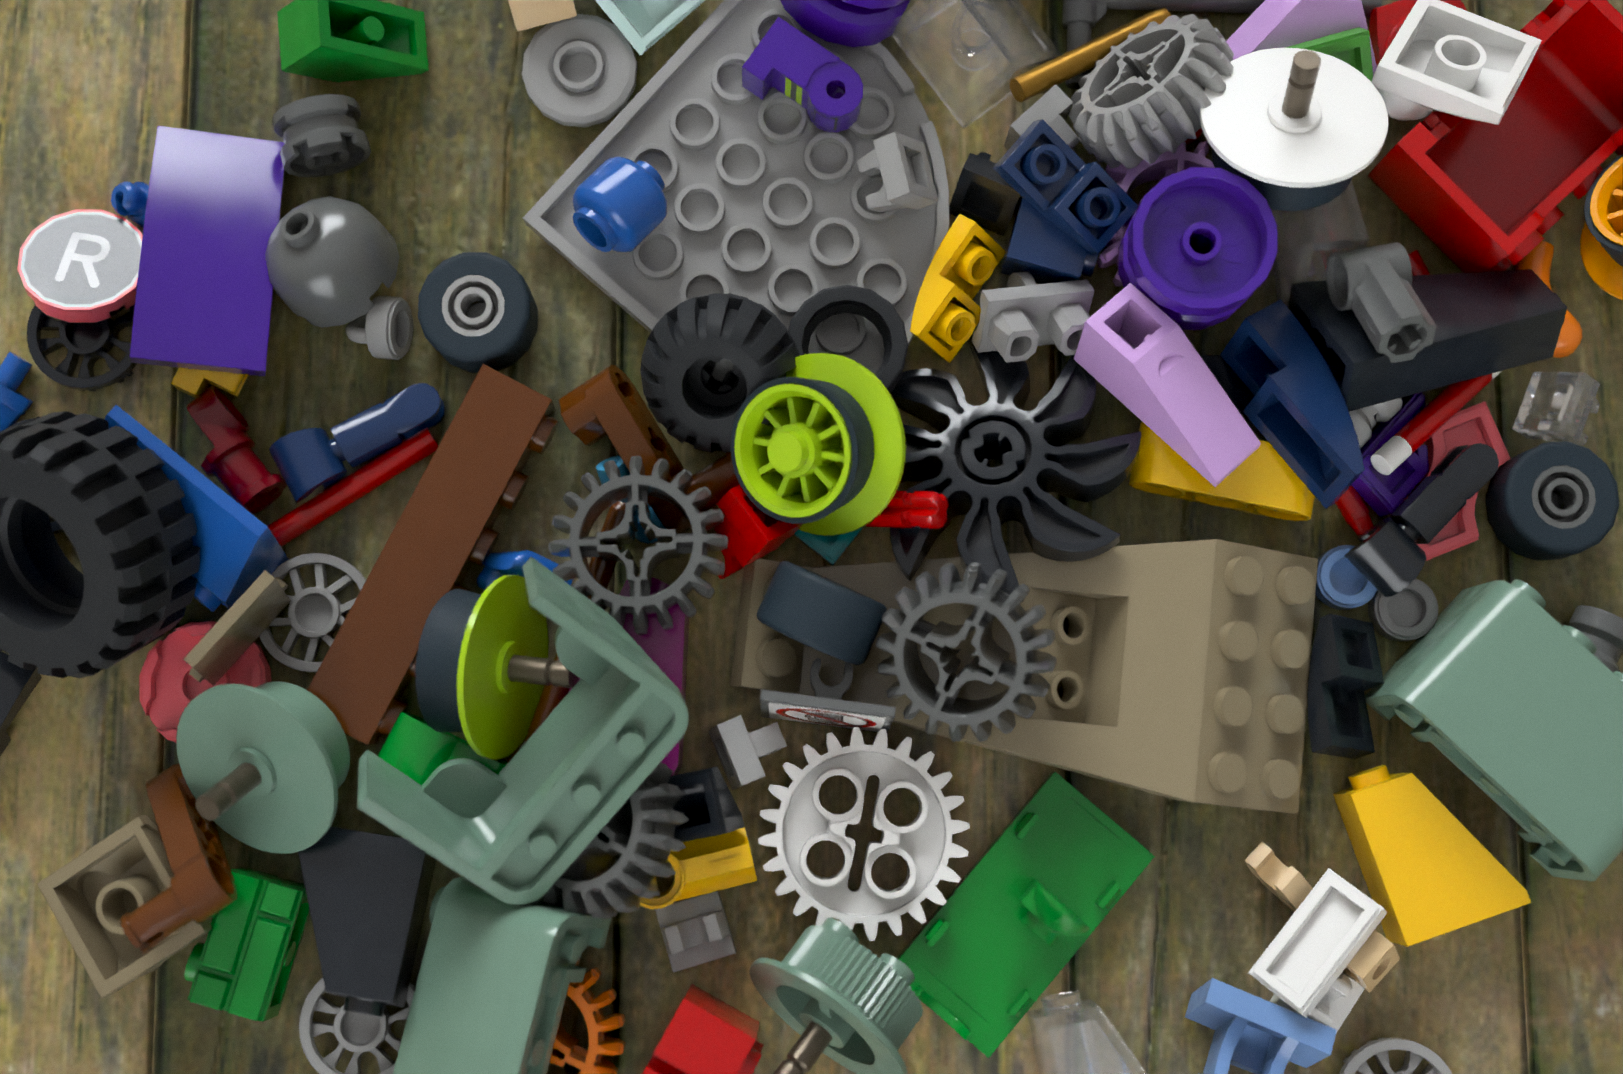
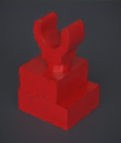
[714,485,803,579]

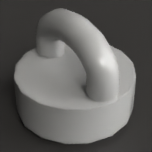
[345,296,413,360]

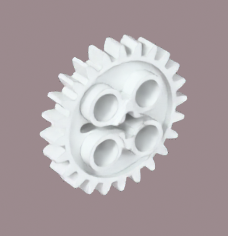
[758,727,970,941]

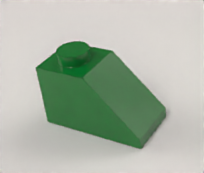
[277,0,429,83]

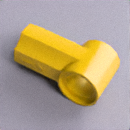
[640,827,757,909]

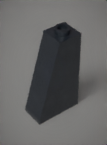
[1288,269,1567,412]

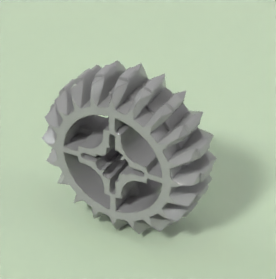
[1068,14,1234,169]

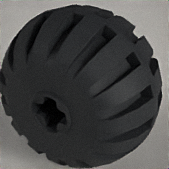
[640,293,799,453]

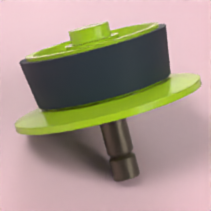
[731,353,906,536]
[415,575,579,760]

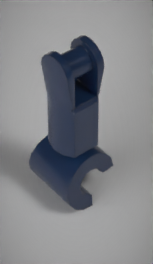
[269,383,445,504]

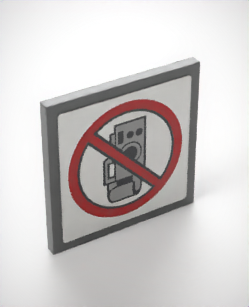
[760,658,896,734]

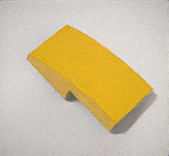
[910,214,1006,363]

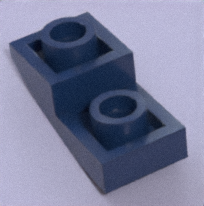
[993,119,1138,254]

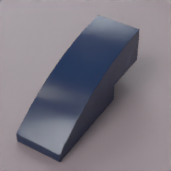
[1220,299,1365,509]

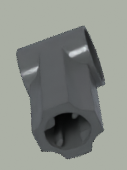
[1326,242,1437,363]

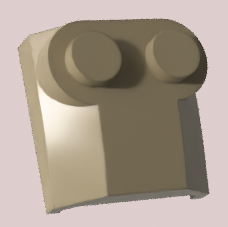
[37,814,211,999]

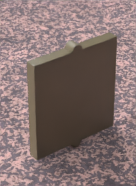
[183,570,291,686]

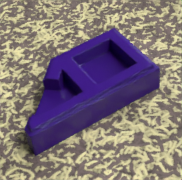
[1352,392,1429,517]

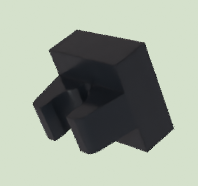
[949,152,1021,236]

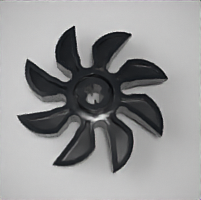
[890,333,1141,602]

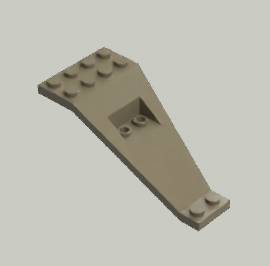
[730,539,1318,814]

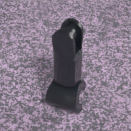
[1344,443,1499,597]

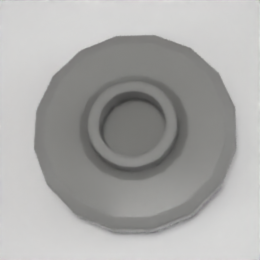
[522,14,638,128]

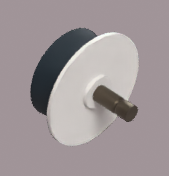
[1200,48,1388,211]

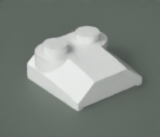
[1372,0,1542,125]

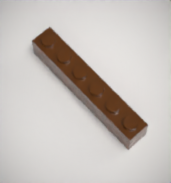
[307,364,559,745]

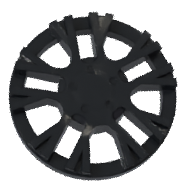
[27,304,137,392]

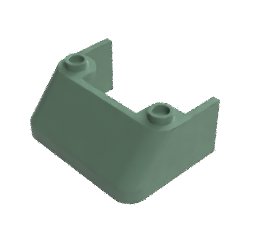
[358,557,689,905]

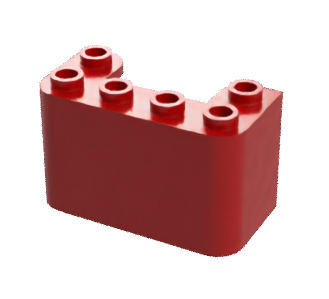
[1367,0,1623,273]

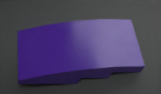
[129,126,285,376]

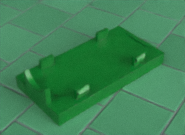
[897,771,1155,1058]

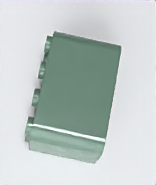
[1365,579,1623,882]

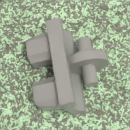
[972,271,1095,363]

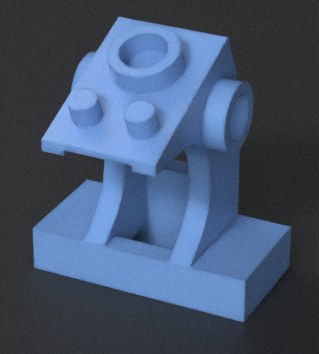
[1185,978,1337,1074]

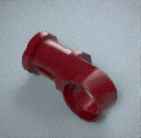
[186,386,287,515]

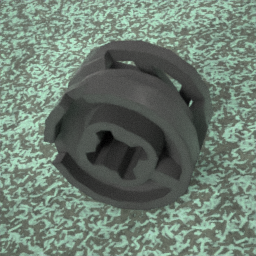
[272,94,371,177]

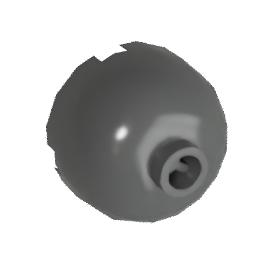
[265,196,400,328]

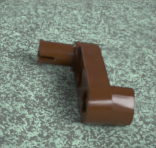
[559,365,740,534]
[120,763,238,953]

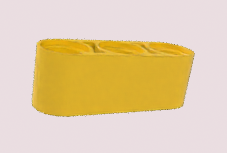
[1129,422,1315,521]

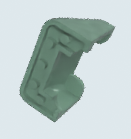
[393,877,611,1074]

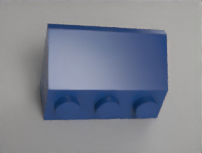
[105,405,289,612]

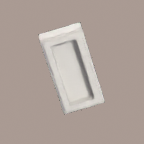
[1248,868,1387,1018]

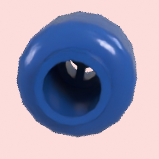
[572,157,667,252]

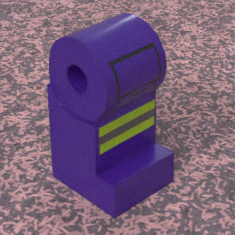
[742,17,863,132]

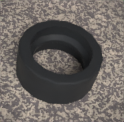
[788,285,908,394]

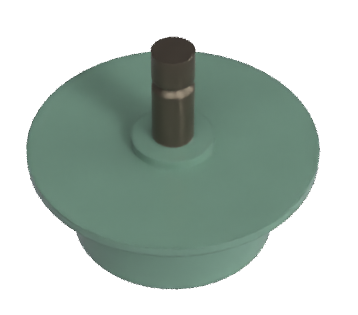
[176,681,350,854]

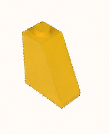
[1333,765,1531,947]

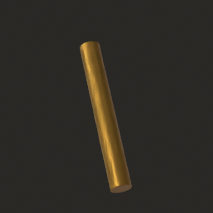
[1010,8,1171,102]

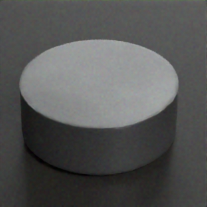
[1368,578,1438,642]

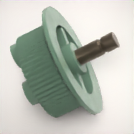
[749,918,923,1074]

